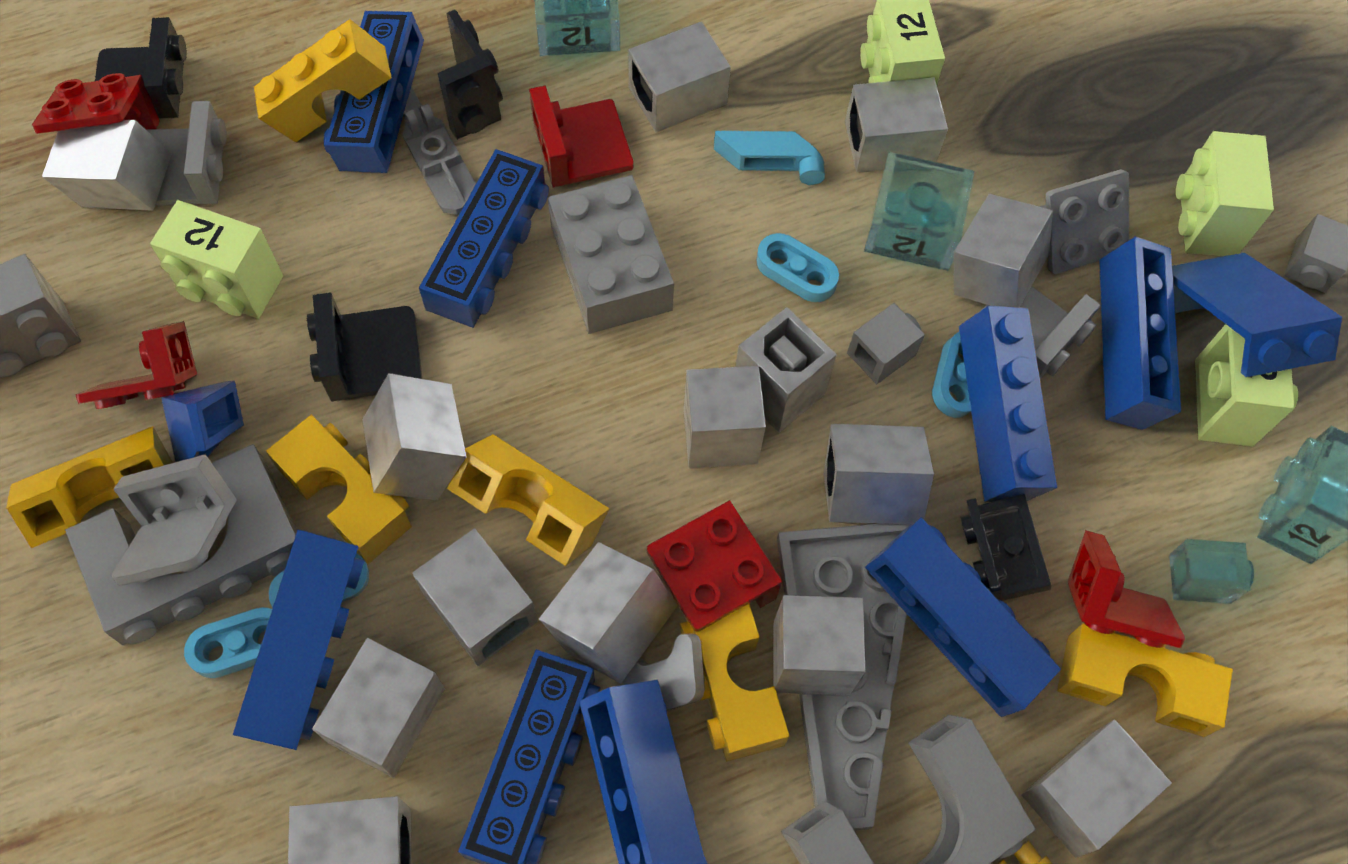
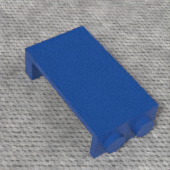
[1172,253,1342,377]

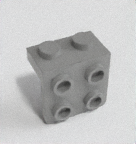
[147,101,227,205]
[983,286,1101,380]
[111,454,237,586]

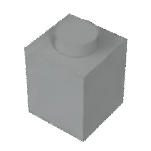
[1284,214,1348,293]
[847,303,925,385]

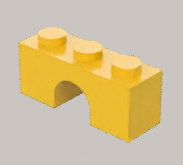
[253,19,392,142]
[266,414,412,565]
[6,426,173,549]
[447,434,610,566]
[679,603,790,762]
[1057,623,1233,737]

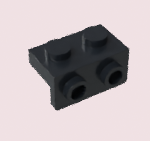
[960,494,1051,601]

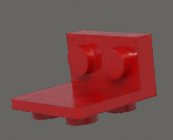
[32,73,160,134]
[529,85,634,188]
[75,321,198,409]
[647,500,782,632]
[1067,530,1185,648]

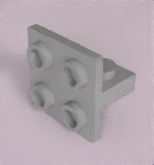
[1039,169,1129,274]

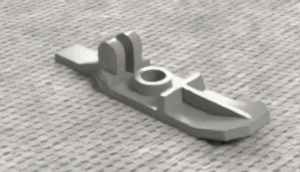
[403,86,476,215]

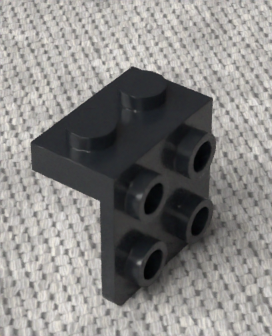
[438,9,503,140]
[95,17,187,118]
[307,292,422,402]

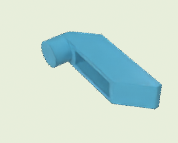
[714,131,825,185]

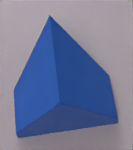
[161,380,244,462]

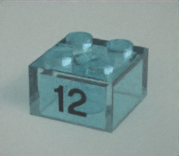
[534,0,620,56]
[864,152,975,271]
[1257,425,1348,564]

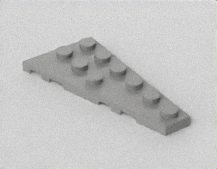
[777,524,910,831]

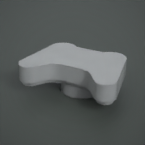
[623,634,705,711]

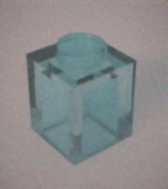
[1169,539,1254,604]

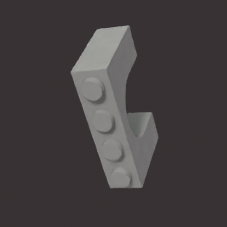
[65,444,297,645]
[781,715,1036,864]

